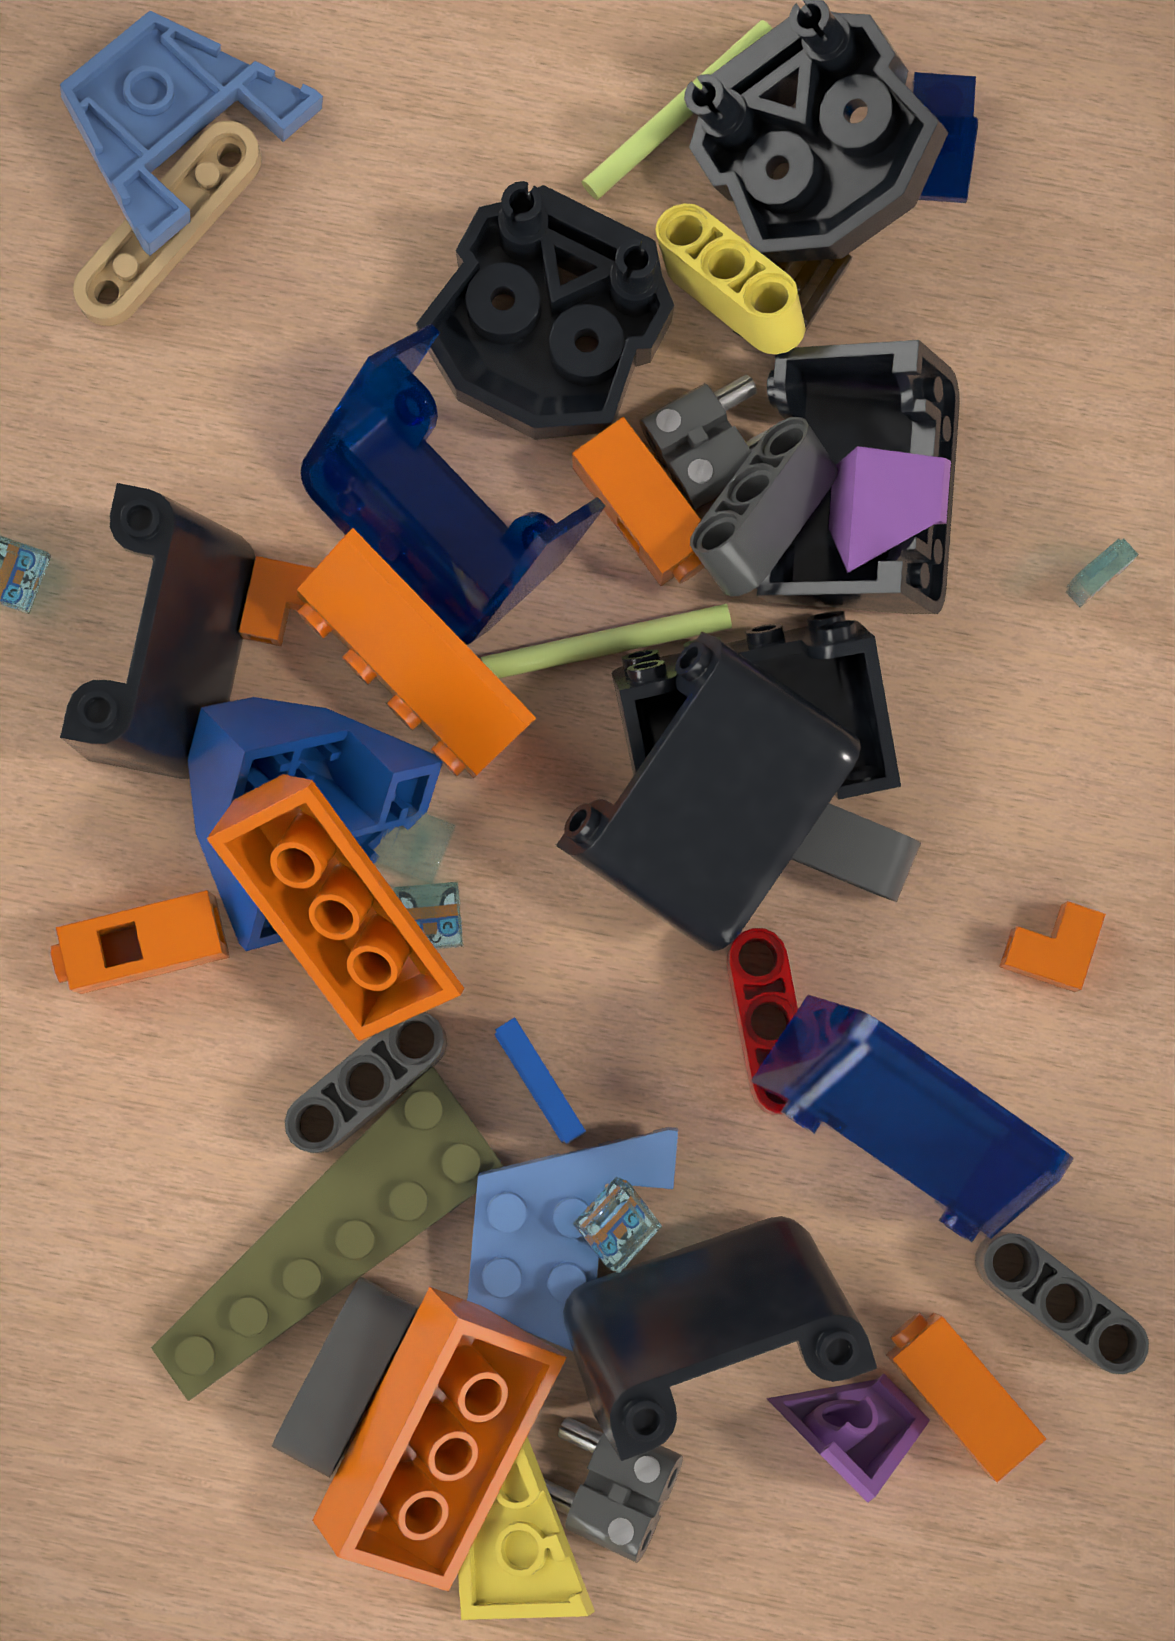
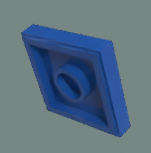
[494,1017,586,1144]

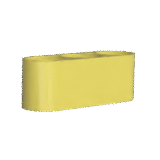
[655,203,806,355]

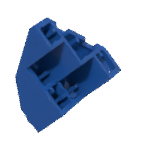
[188,697,443,951]

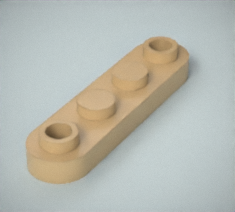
[73,121,261,326]

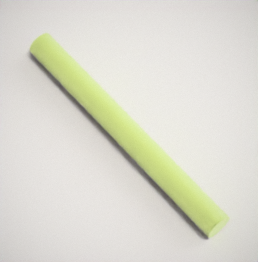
[582,20,773,200]
[481,604,732,679]

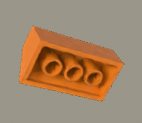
[297,528,536,778]
[207,774,464,1041]
[312,1287,567,1592]

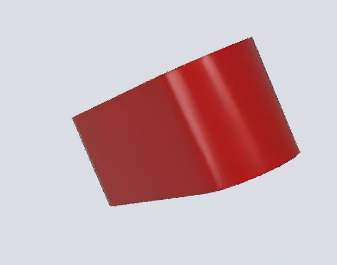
[727,928,812,1115]

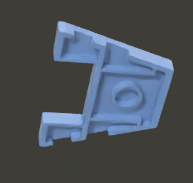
[60,11,323,256]
[467,1127,678,1351]

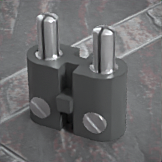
[639,375,770,510]
[544,1417,683,1563]

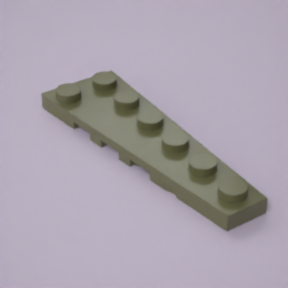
[151,1067,504,1401]

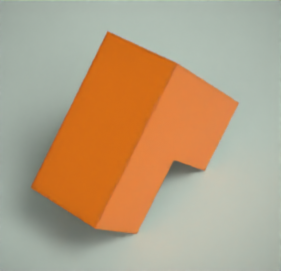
[239,556,315,646]
[999,901,1106,992]

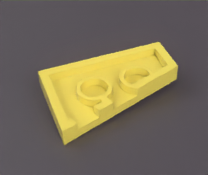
[458,1437,595,1620]

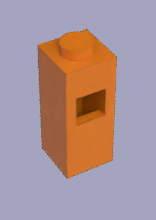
[572,416,705,586]
[51,890,230,994]
[886,1313,1047,1483]

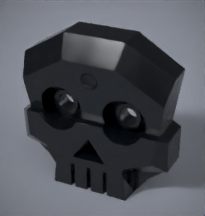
[684,0,948,263]
[416,181,674,440]

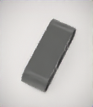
[690,417,838,596]
[791,803,921,902]
[285,1012,447,1153]
[975,1232,1149,1374]
[272,1277,418,1478]

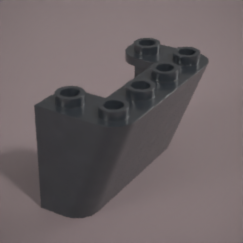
[612,611,901,800]

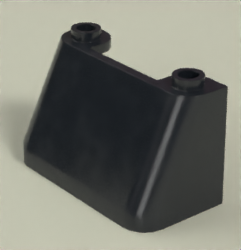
[756,340,960,614]
[60,483,256,779]
[556,632,861,951]
[563,1216,877,1461]

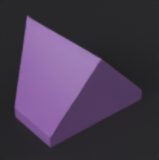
[829,446,951,572]
[766,1374,930,1503]

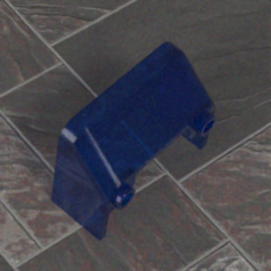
[300,323,606,645]
[751,995,1074,1243]

